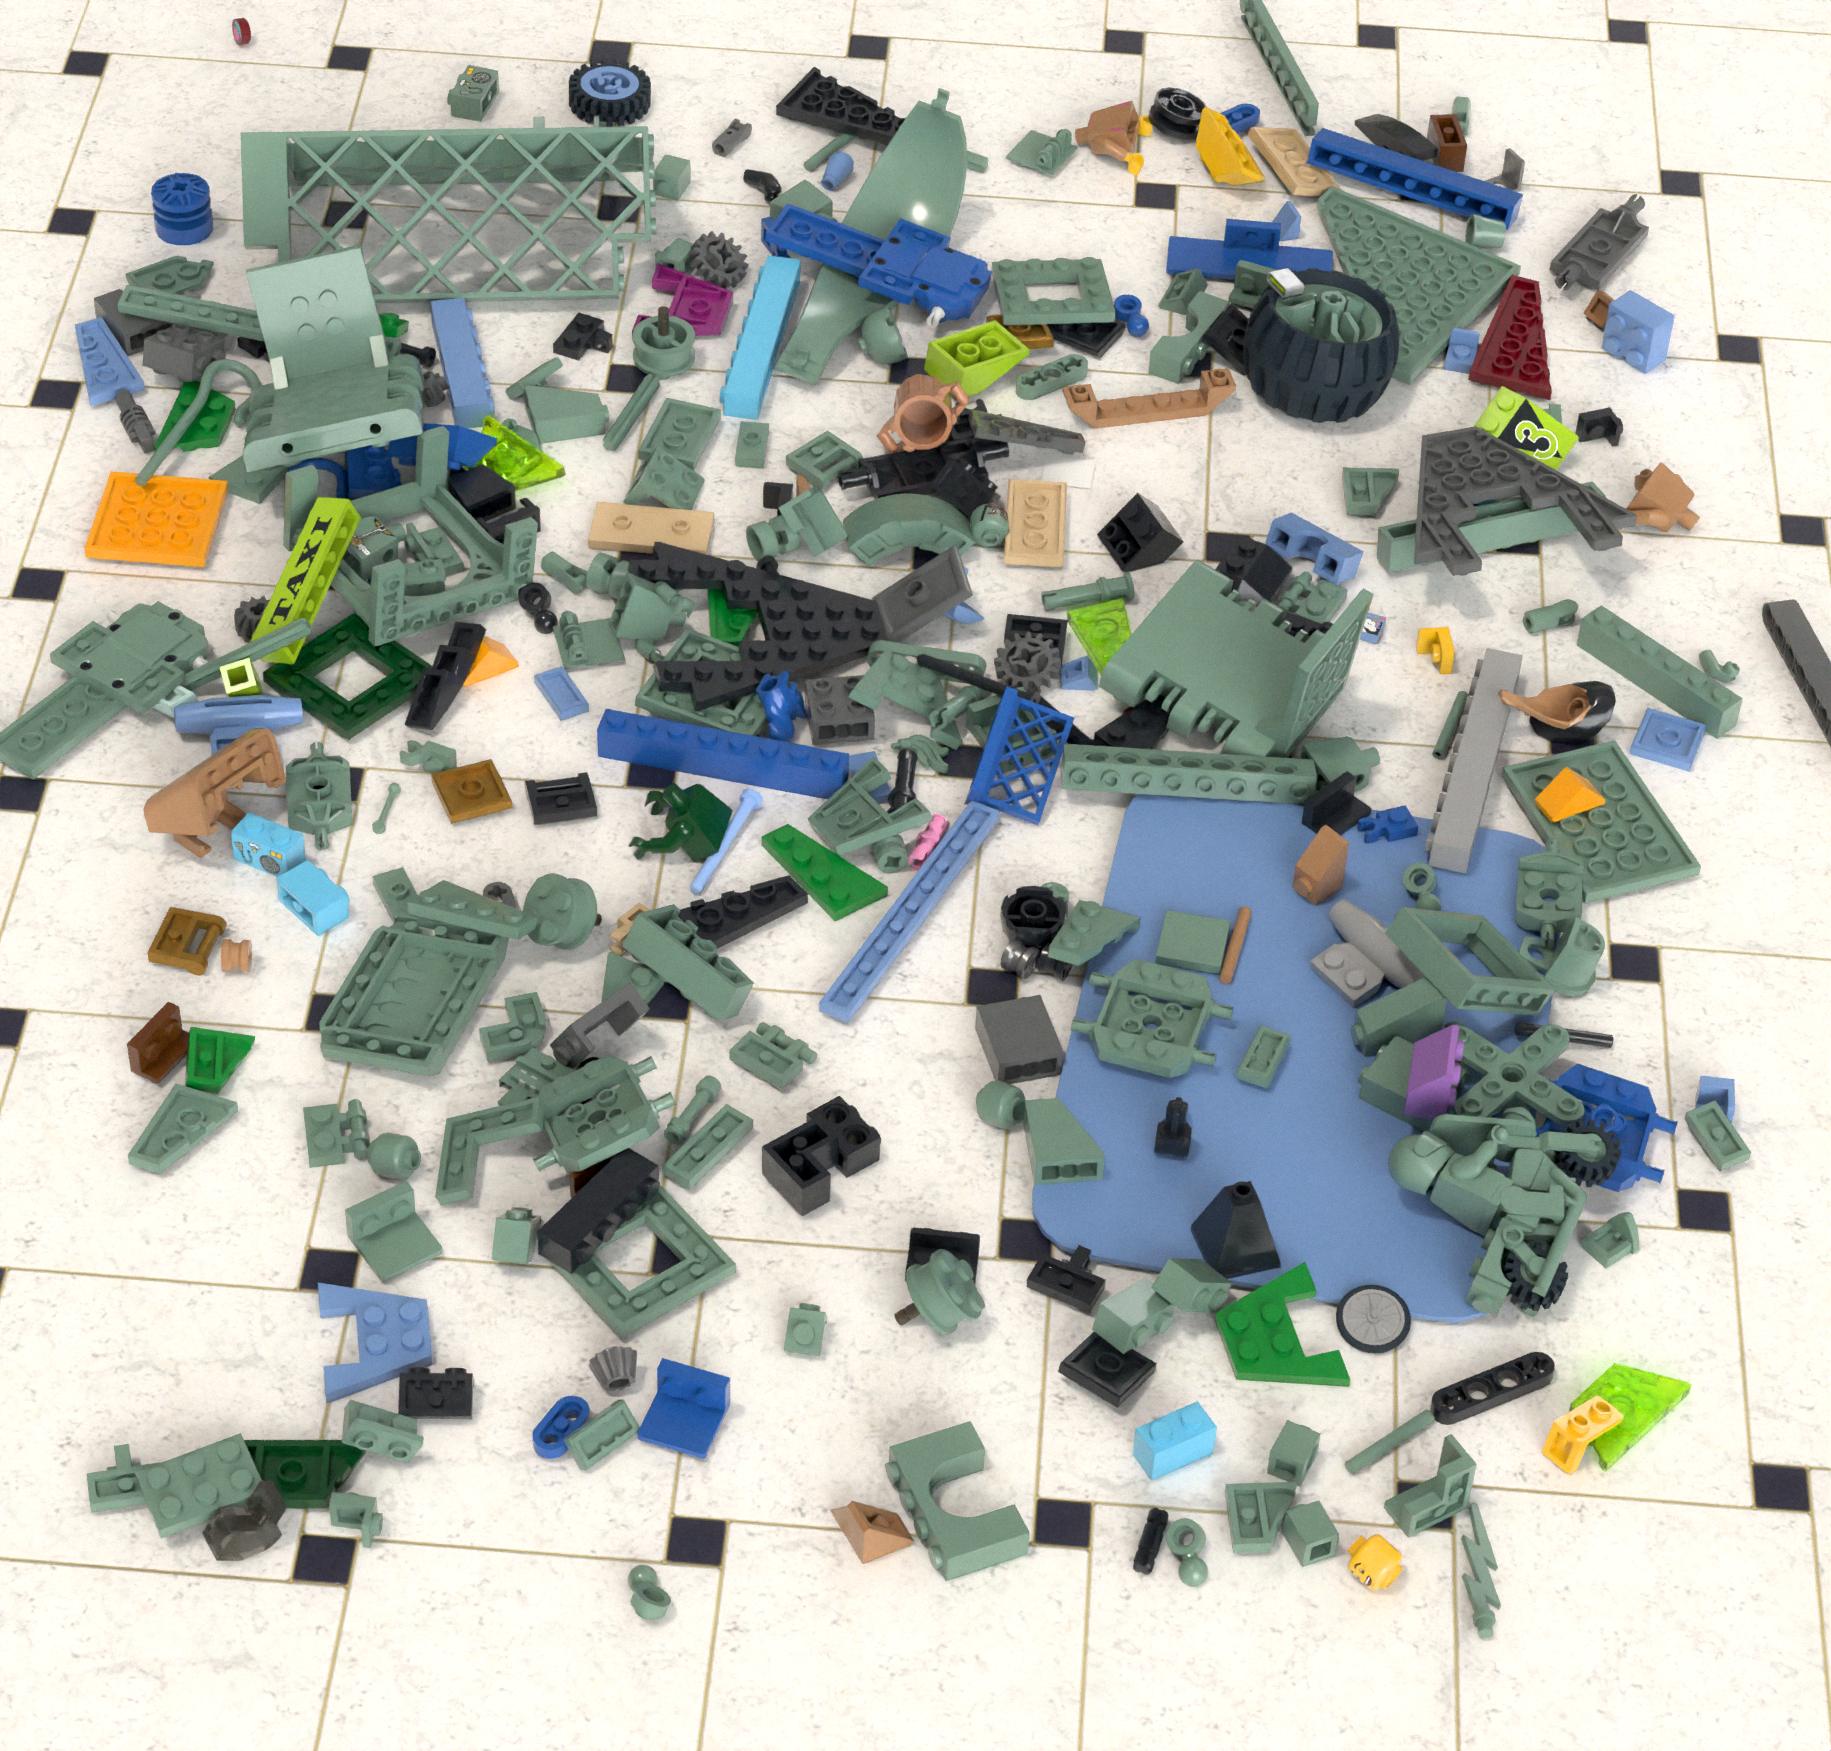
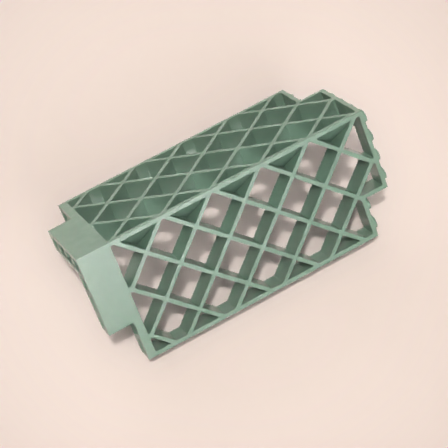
[241,126,657,303]

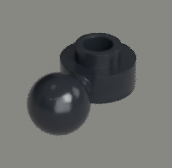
[519,583,558,634]

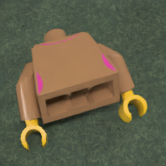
[1075,101,1153,175]

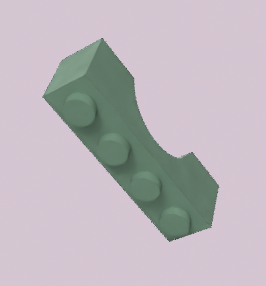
[1148,291,1230,384]

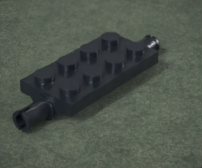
[838,438,1009,499]

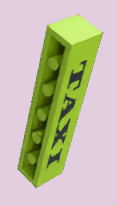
[250,497,361,664]

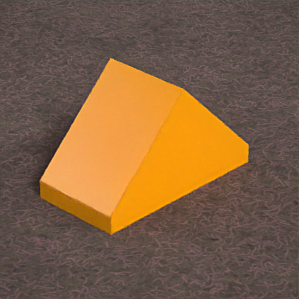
[463,636,519,687]
[1534,767,1605,823]

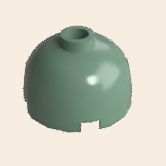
[858,306,908,365]

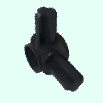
[1154,1097,1192,1157]

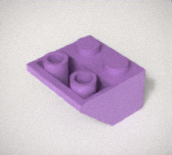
[1404,1025,1464,1120]

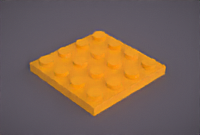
[84,471,229,567]

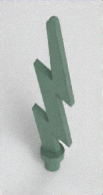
[1461,1503,1501,1638]

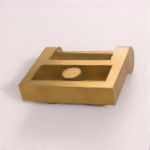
[147,907,227,976]

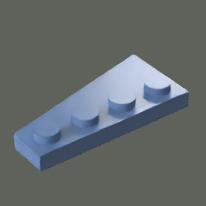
[75,317,145,406]

